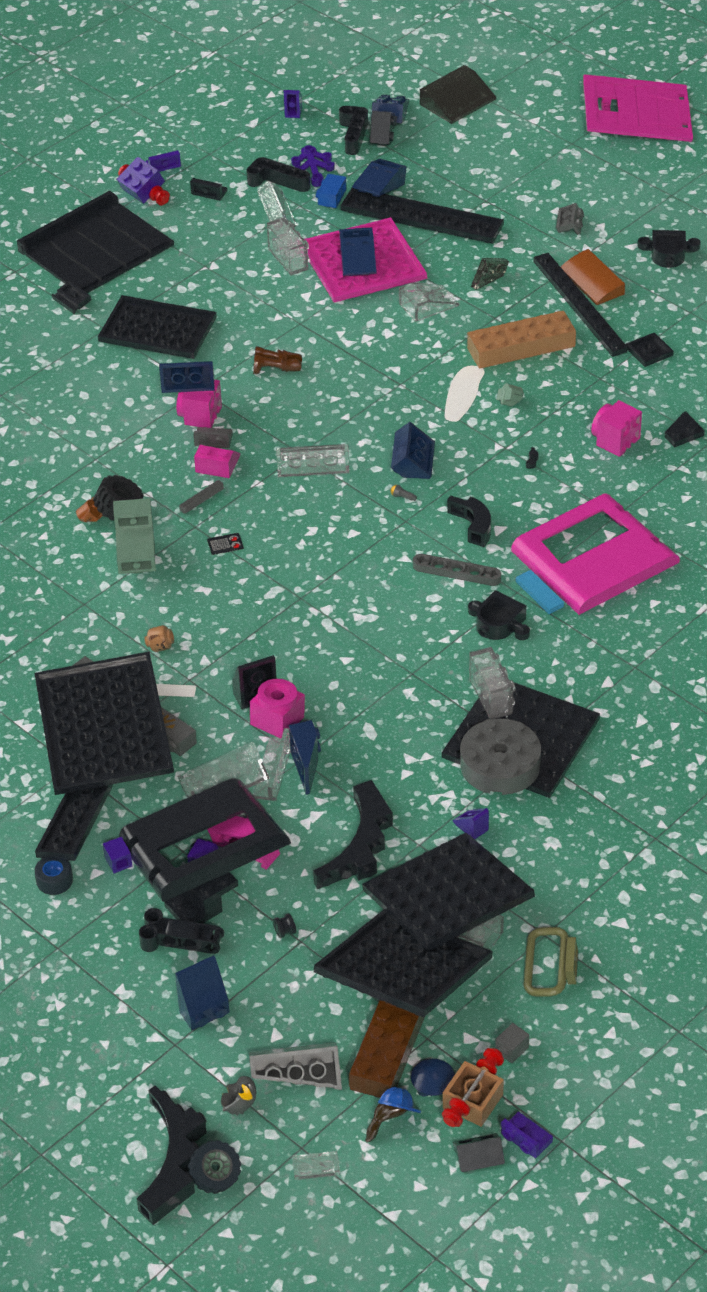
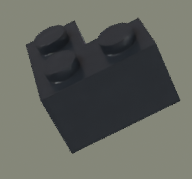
[370,111,397,144]

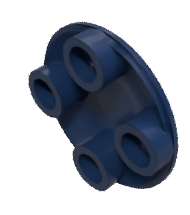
[411,1059,455,1097]

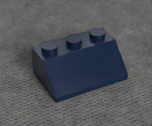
[159,361,215,393]
[391,422,435,479]

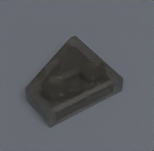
[471,258,509,290]

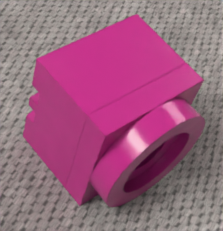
[176,380,222,428]
[591,400,642,457]
[250,679,305,740]

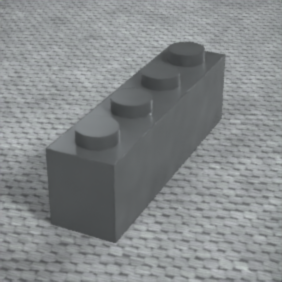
[249,1042,342,1090]

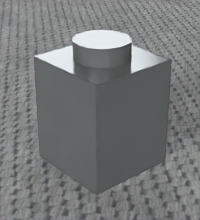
[495,1023,529,1063]

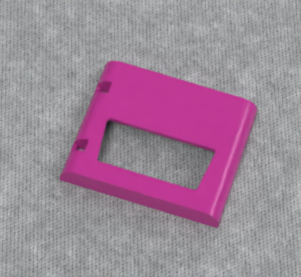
[511,493,680,615]

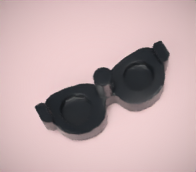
[526,447,539,469]

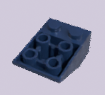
[371,95,409,123]
[352,158,407,197]
[339,227,377,276]

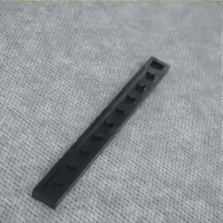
[533,253,628,357]

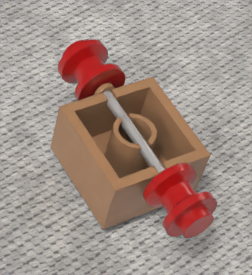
[442,1048,504,1127]

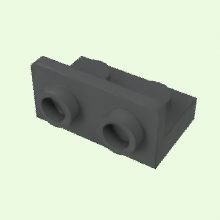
[556,203,584,235]
[194,427,233,448]

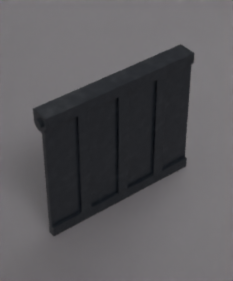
[17,191,174,293]

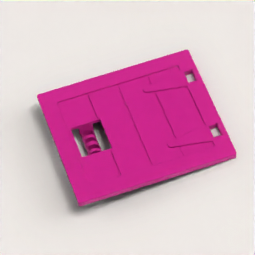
[583,74,693,142]

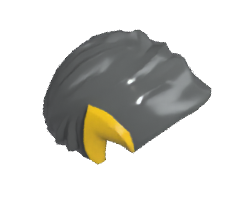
[221,1076,257,1116]

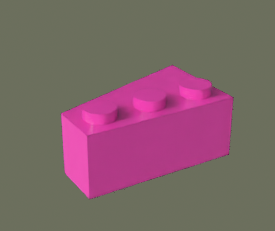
[207,816,280,870]

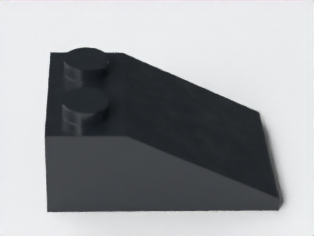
[232,655,277,710]

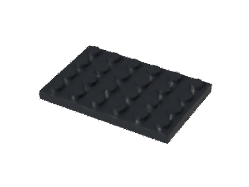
[98,295,217,359]

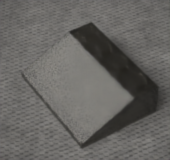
[420,65,496,124]

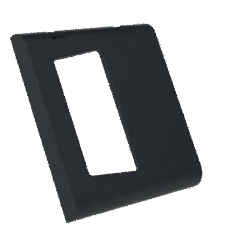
[119,778,291,902]

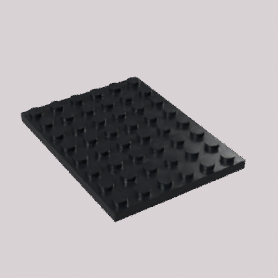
[34,651,174,795]

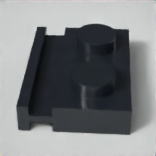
[51,281,92,314]

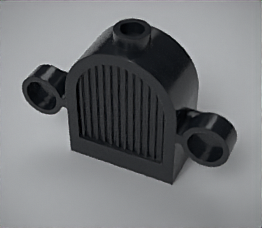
[637,230,701,268]
[468,590,530,640]

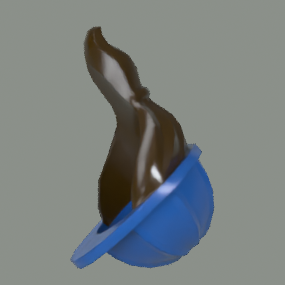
[365,1087,421,1143]

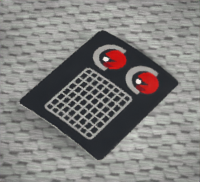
[207,533,244,555]

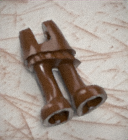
[253,346,302,374]

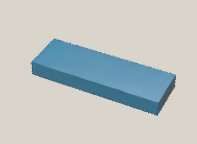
[516,570,564,614]

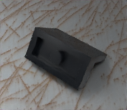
[190,178,228,201]
[453,1133,505,1172]

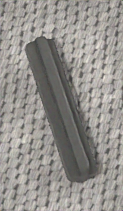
[179,480,224,514]

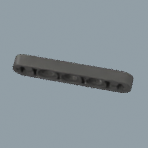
[413,554,501,586]

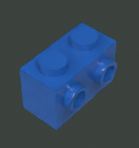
[316,174,347,208]

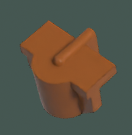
[76,496,103,522]

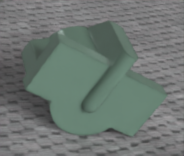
[496,383,524,407]

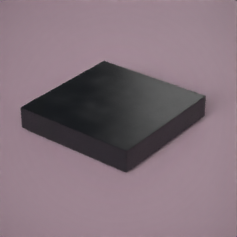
[626,332,674,367]

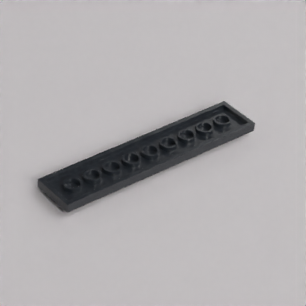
[341,188,504,244]

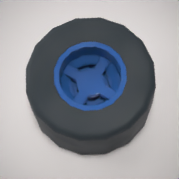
[35,858,73,895]

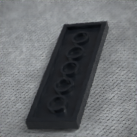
[35,784,113,861]

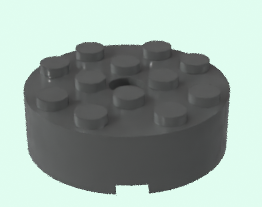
[460,719,541,795]

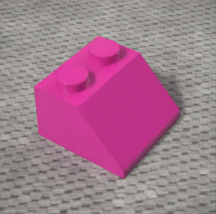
[194,445,240,478]

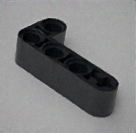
[339,106,368,155]
[246,157,311,192]

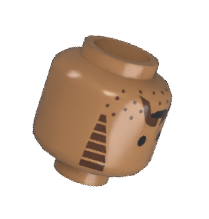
[145,625,174,652]

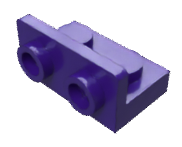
[501,1111,553,1159]

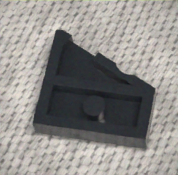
[665,411,705,447]

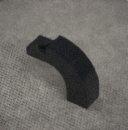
[447,495,491,547]

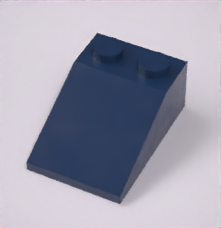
[289,720,321,795]
[175,955,230,1031]

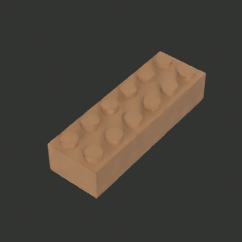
[467,310,576,368]

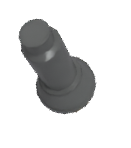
[391,485,417,501]

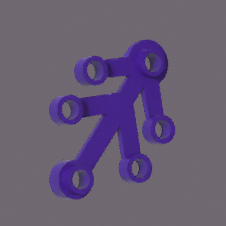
[291,145,335,187]

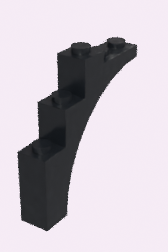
[313,780,393,889]
[136,1085,207,1225]

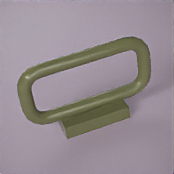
[524,927,578,997]

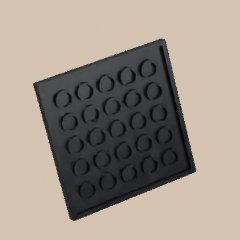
[442,675,600,798]
[362,832,535,951]
[314,910,493,1017]

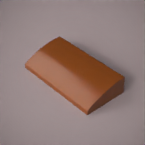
[561,249,625,305]

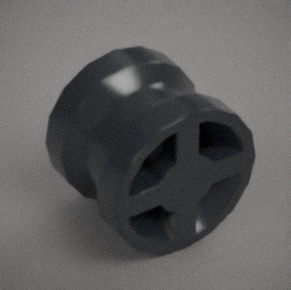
[273,913,296,938]

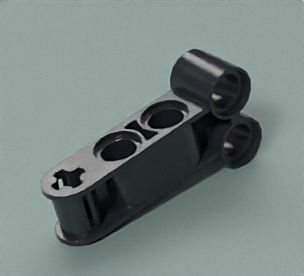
[139,908,225,954]

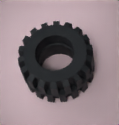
[93,475,144,520]

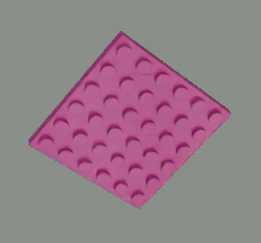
[299,218,427,302]

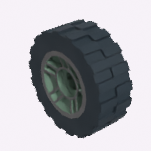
[188,1140,241,1194]

